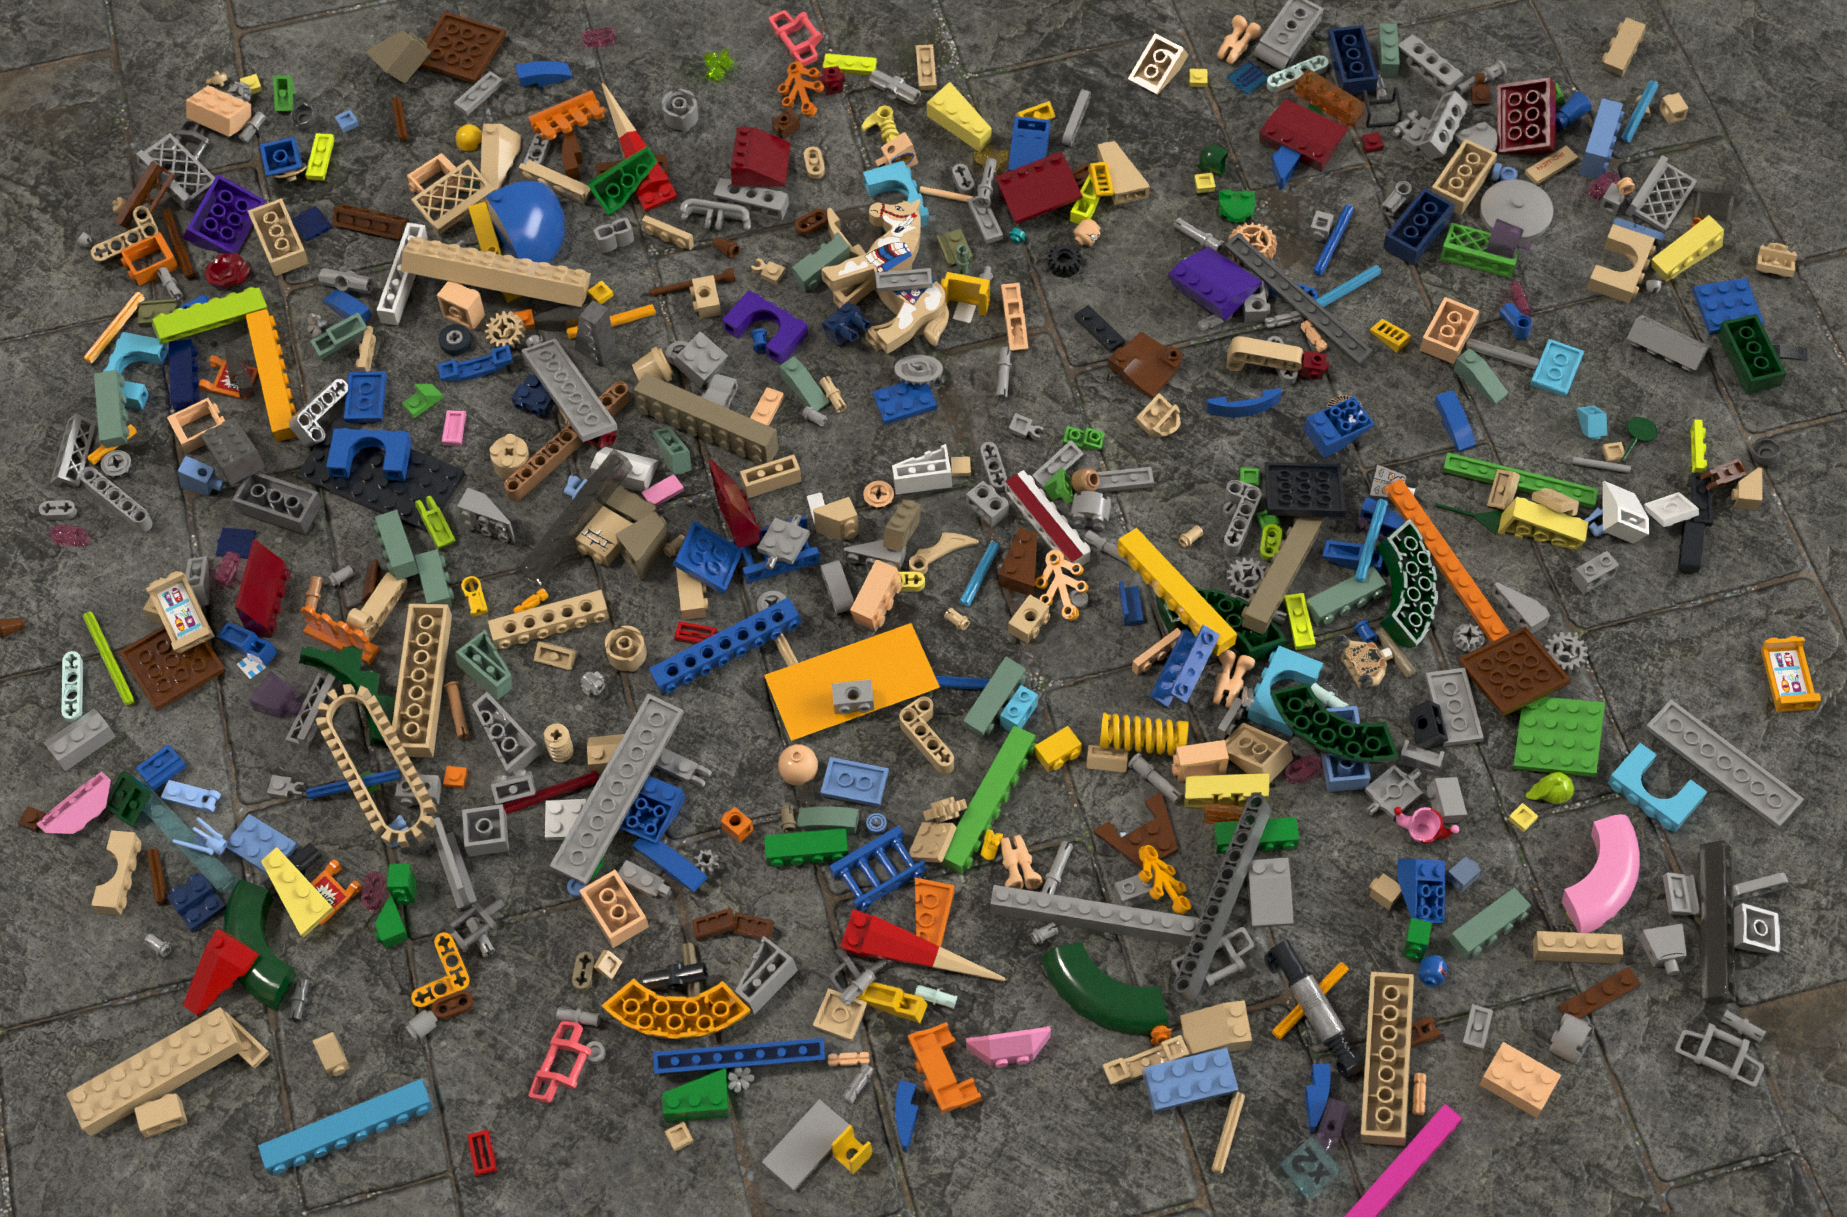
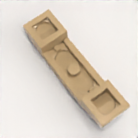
[827,207,866,259]
[1102,1035,1189,1085]

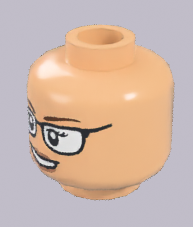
[1074,219,1100,246]

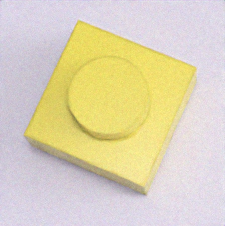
[1189,69,1207,87]
[240,74,262,94]
[1194,173,1215,193]
[1508,803,1538,832]

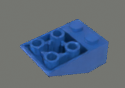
[1008,116,1050,172]
[1304,396,1375,458]
[620,776,686,844]
[1397,859,1445,923]

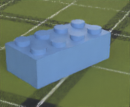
[1579,98,1624,180]
[1320,706,1370,792]
[1142,1048,1238,1113]

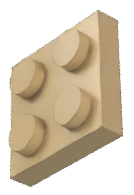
[909,822,957,862]
[813,988,868,1042]

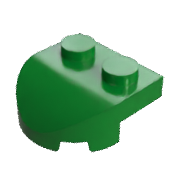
[1218,190,1255,222]

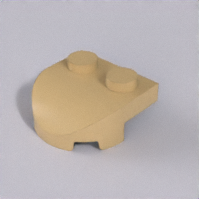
[1756,243,1797,277]
[1134,393,1181,437]
[1532,488,1579,516]

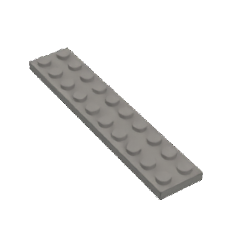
[550,694,684,886]

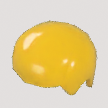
[456,124,482,151]

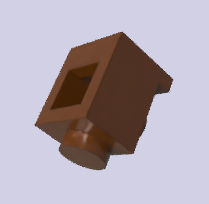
[771,107,800,140]

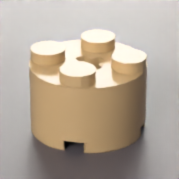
[490,434,530,479]
[605,626,647,672]

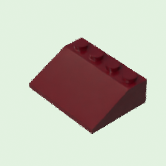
[1497,77,1556,155]
[1259,99,1348,172]
[731,126,791,187]
[995,152,1083,224]
[708,459,761,549]
[235,540,290,638]

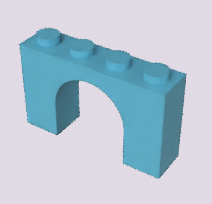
[863,160,929,234]
[103,332,168,410]
[1246,646,1323,736]
[1607,743,1707,833]

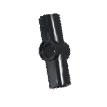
[262,842,322,897]
[643,962,709,991]

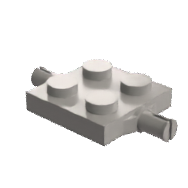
[757,514,810,570]
[1364,764,1423,820]

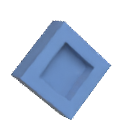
[335,110,359,133]

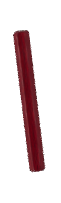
[502,771,599,814]

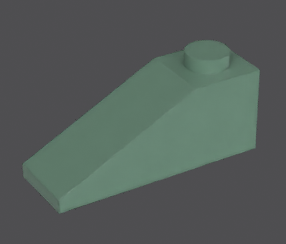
[1454,348,1508,405]
[780,356,830,412]
[652,427,692,475]

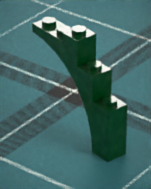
[299,646,396,749]

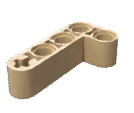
[91,206,158,262]
[1226,336,1303,371]
[347,572,407,641]
[899,697,954,775]

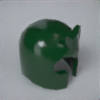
[1196,144,1230,177]

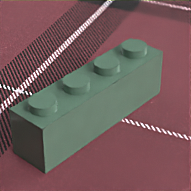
[94,370,130,448]
[374,510,419,581]
[1306,566,1386,627]
[963,657,1027,738]
[1449,887,1531,960]

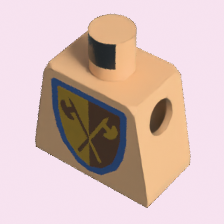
[875,132,918,168]

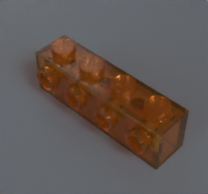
[1294,68,1365,128]

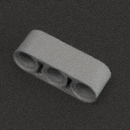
[820,560,854,614]

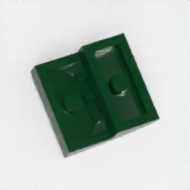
[106,771,152,827]

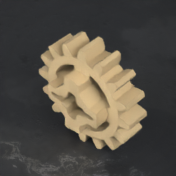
[485,311,526,349]
[923,797,967,823]

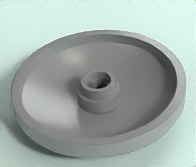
[1480,179,1553,242]

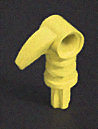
[862,106,899,143]

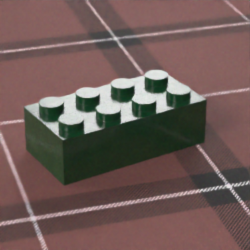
[1717,314,1786,394]

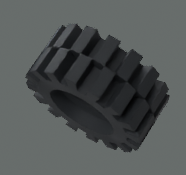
[1048,243,1081,278]

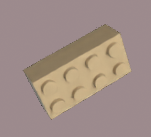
[1431,139,1497,216]
[248,198,309,276]

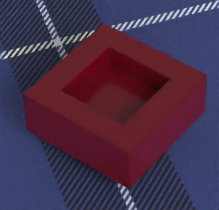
[1361,132,1384,153]

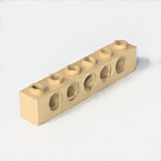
[488,590,609,650]

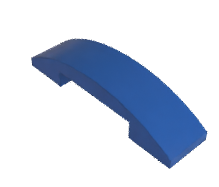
[437,345,513,381]
[1206,388,1282,417]

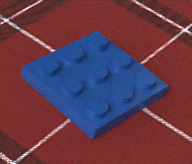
[1692,278,1764,335]
[673,521,742,594]

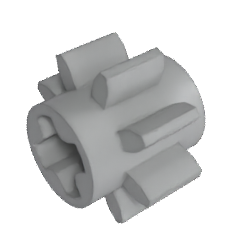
[580,671,605,696]
[694,850,719,875]

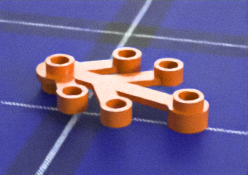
[778,61,824,118]

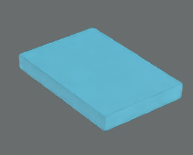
[1530,339,1584,397]

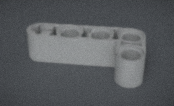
[289,379,348,447]
[1223,480,1262,556]

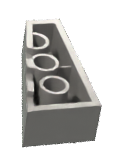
[472,692,542,776]

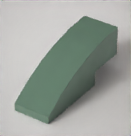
[310,312,368,360]
[796,807,859,834]

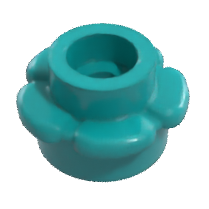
[1009,228,1026,244]

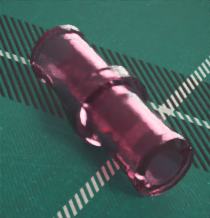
[1509,281,1531,316]

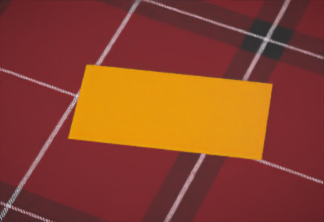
[764,623,940,741]

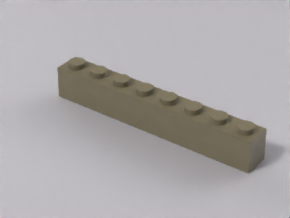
[1241,516,1325,635]

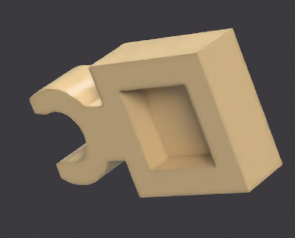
[751,259,786,285]

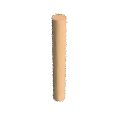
[919,186,973,202]

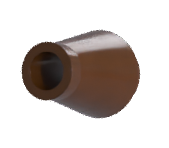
[713,237,740,258]
[0,617,25,637]

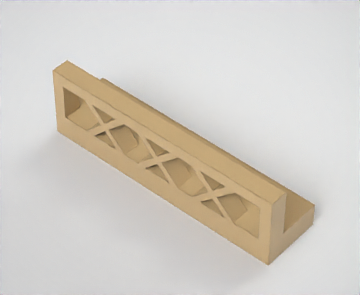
[519,160,592,205]

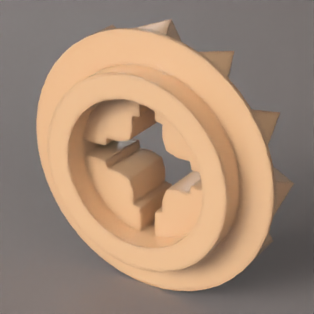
[863,481,894,509]

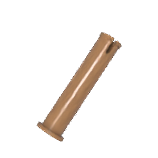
[444,681,470,740]

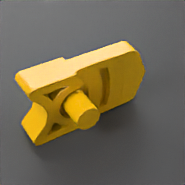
[980,829,1003,860]

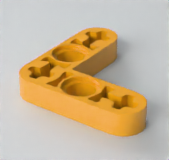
[411,932,470,1007]

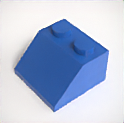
[260,137,302,177]

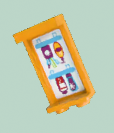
[1761,636,1821,712]

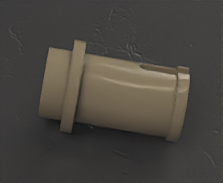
[780,806,797,833]

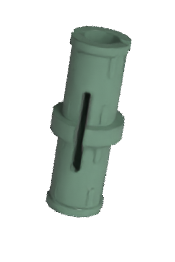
[956,244,970,275]

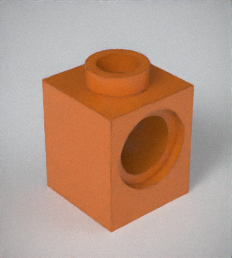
[721,807,754,843]

